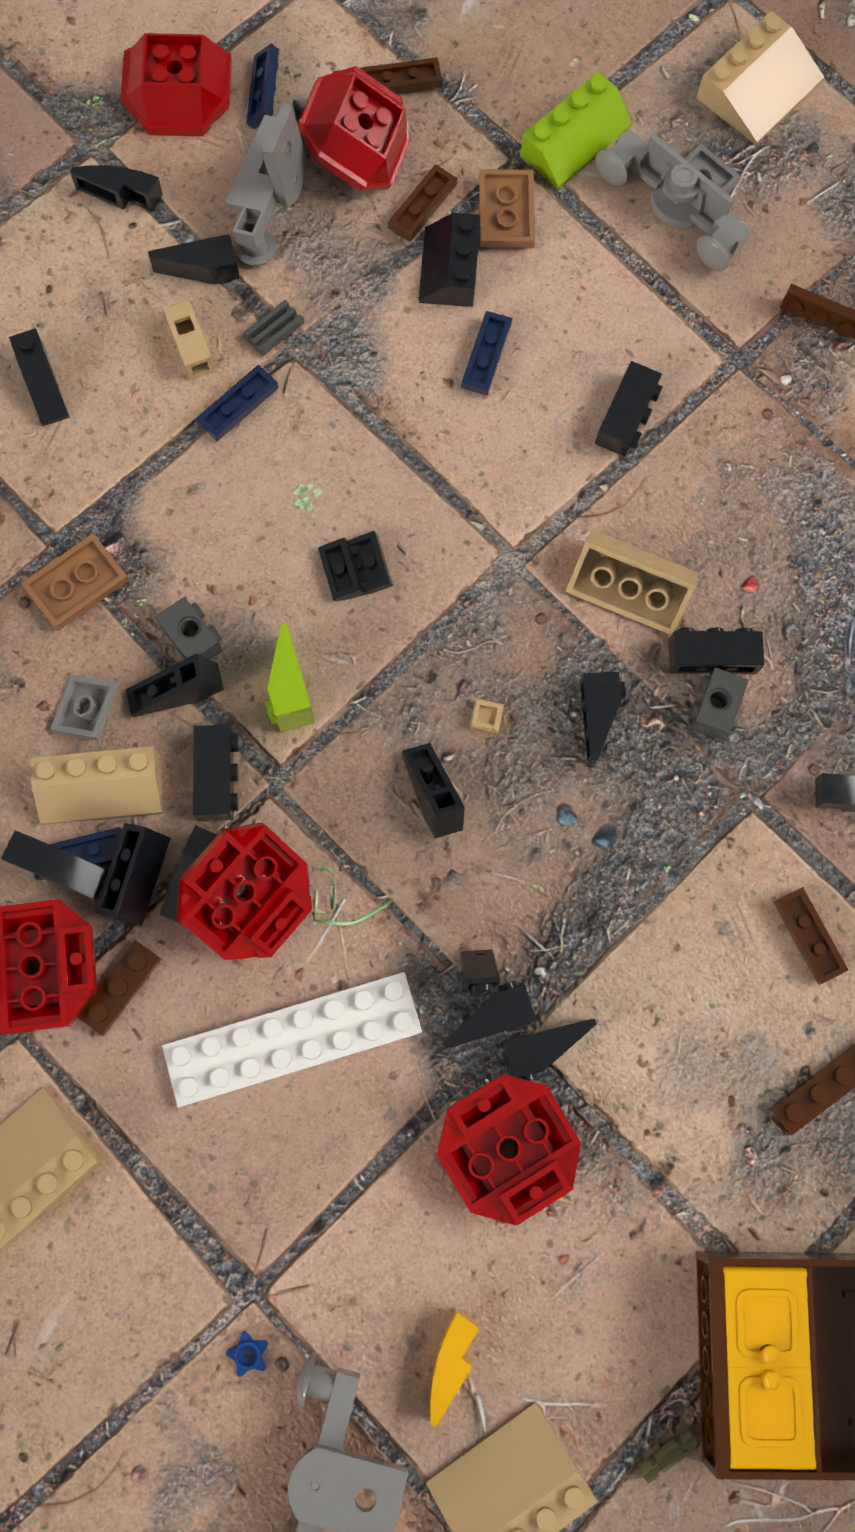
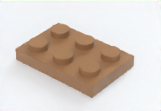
[479,169,535,248]
[21,533,129,631]

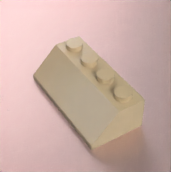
[565,529,699,635]
[30,746,163,825]

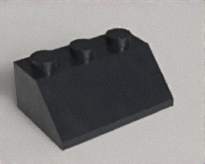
[419,213,481,307]

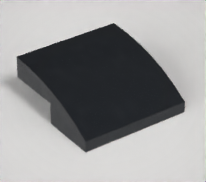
[318,531,393,601]

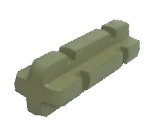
[638,1429,699,1483]

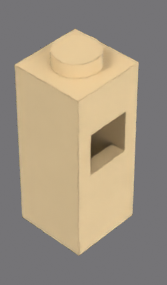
[163,300,215,380]

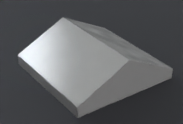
[51,675,119,741]

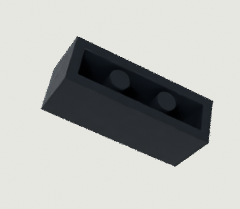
[595,361,663,457]
[668,627,764,674]
[193,725,239,821]
[95,823,171,927]

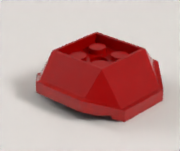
[120,33,232,136]
[297,66,410,192]
[177,822,312,960]
[0,899,97,1035]
[436,1074,581,1226]

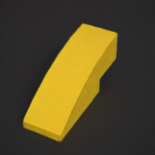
[430,1309,480,1427]

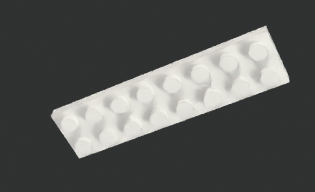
[162,972,422,1108]

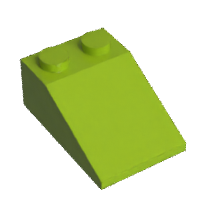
[264,622,315,733]

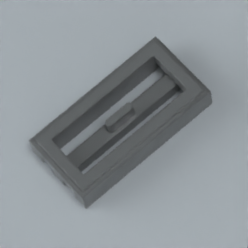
[243,300,304,356]

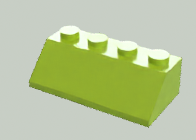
[520,71,632,190]

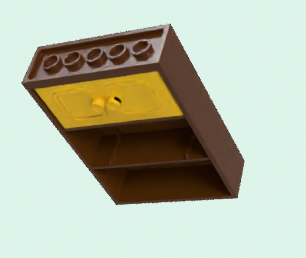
[696,1251,855,1480]

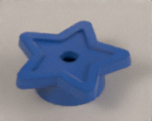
[226,1331,268,1377]

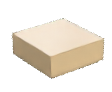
[469,698,505,735]

